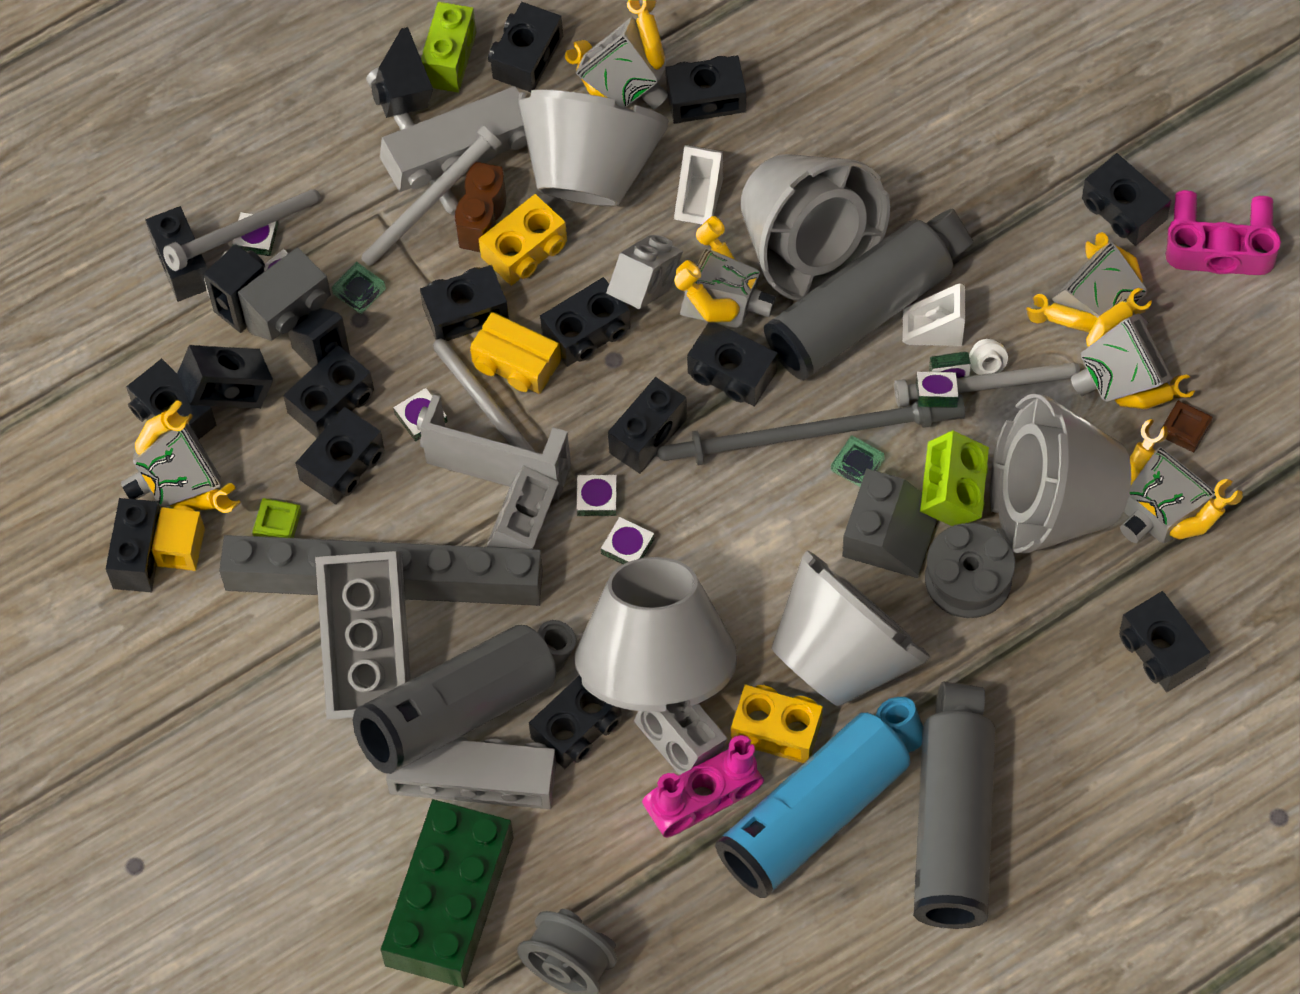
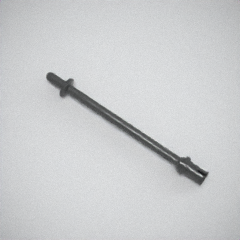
[657,394,965,466]

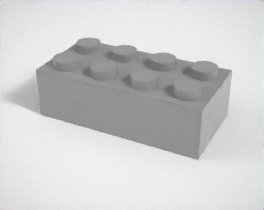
[315,551,411,719]

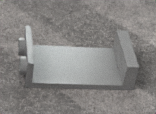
[417,394,571,500]

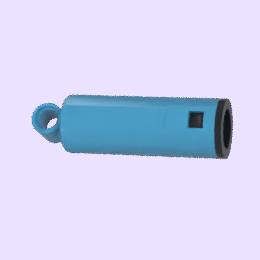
[715,697,923,898]

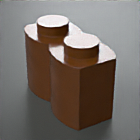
[455,162,506,252]

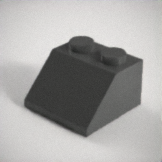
[238,247,331,341]
[842,469,937,578]

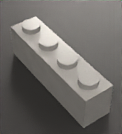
[380,86,527,192]
[386,736,557,809]

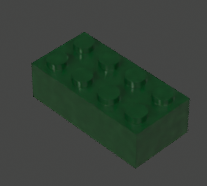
[380,799,514,988]

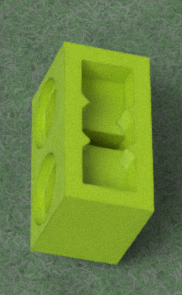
[421,2,477,93]
[920,430,989,526]

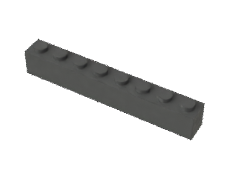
[219,535,543,606]

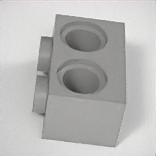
[606,235,683,309]
[486,466,559,549]
[634,700,728,775]

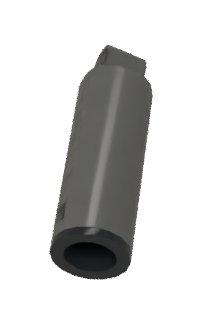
[764,209,973,381]
[352,620,576,774]
[913,681,996,929]

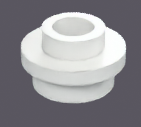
[969,339,1008,375]

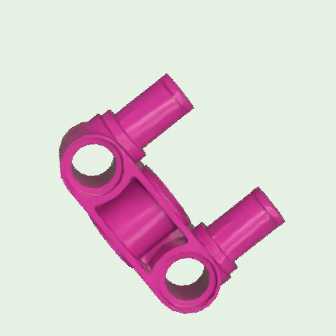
[1165,190,1281,275]
[642,735,764,838]

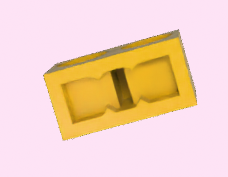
[479,194,567,286]
[731,685,823,763]

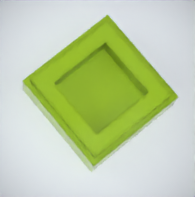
[252,498,302,538]

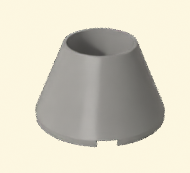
[518,90,669,206]
[741,154,890,301]
[990,394,1131,553]
[771,550,930,707]
[575,557,737,712]

